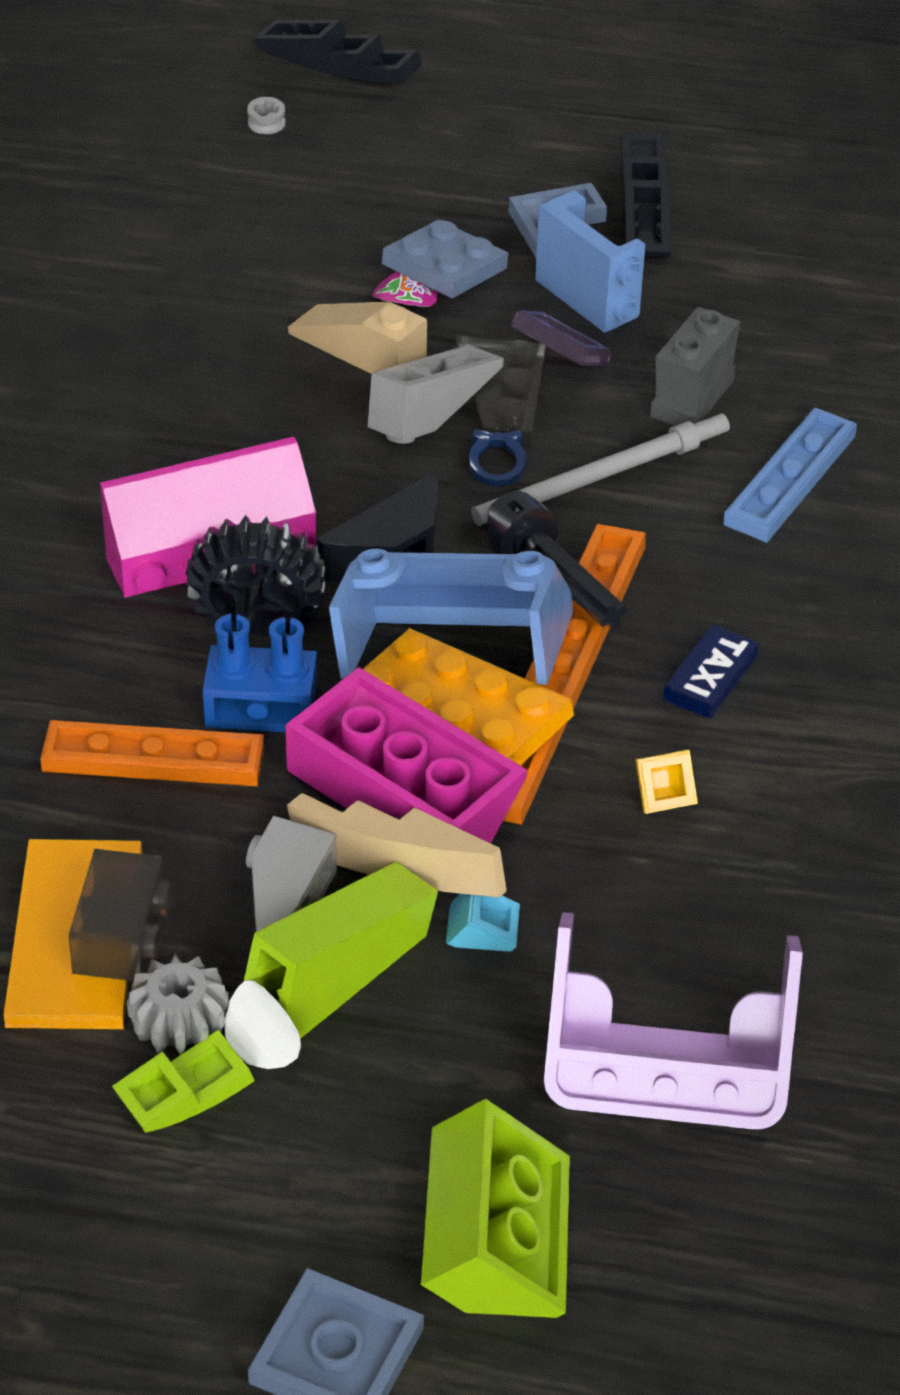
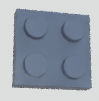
[382,219,509,298]
[248,1268,424,1395]

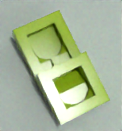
[112,1030,255,1133]

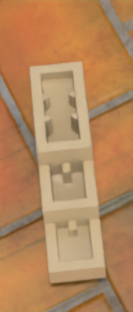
[287,793,507,898]

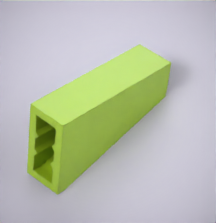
[244,861,438,1039]

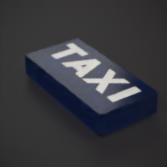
[663,624,759,719]

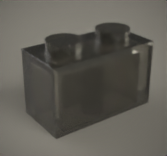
[68,848,173,981]

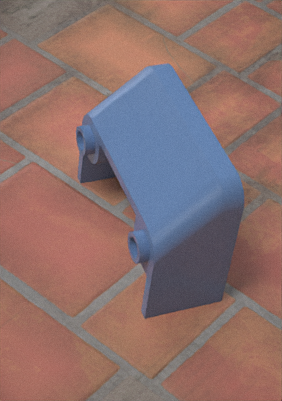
[329,549,573,685]

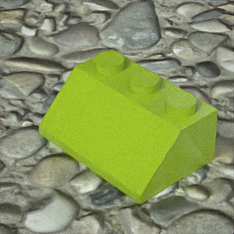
[421,1098,570,1318]

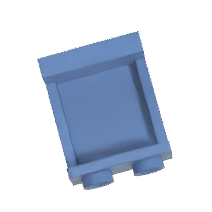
[535,190,645,333]

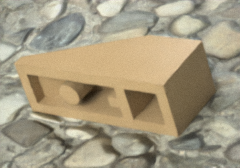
[288,302,427,374]

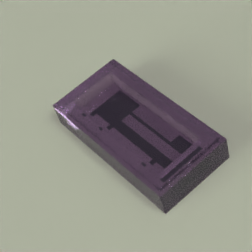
[511,310,612,367]

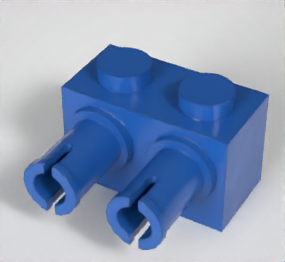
[203,614,317,732]

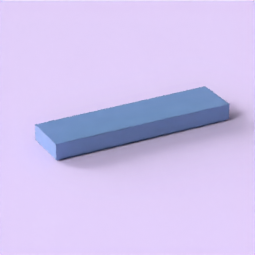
[723,407,857,543]

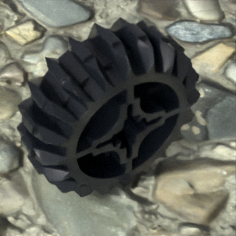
[185,514,326,636]

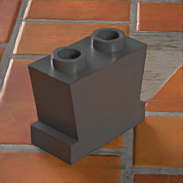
[650,307,741,426]

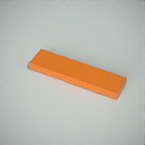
[40,720,264,787]

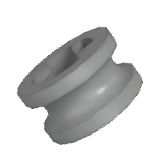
[247,97,286,134]

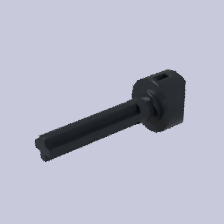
[488,491,627,629]

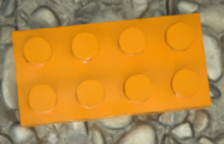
[363,628,574,766]

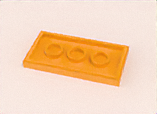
[4,839,142,1029]

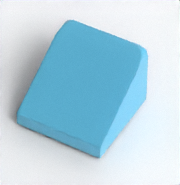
[446,894,520,952]

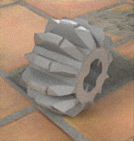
[127,954,229,1055]

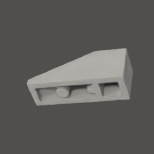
[368,345,504,444]
[246,816,337,932]

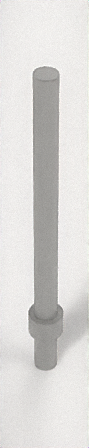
[471,413,730,526]

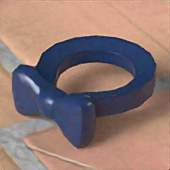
[468,429,527,487]

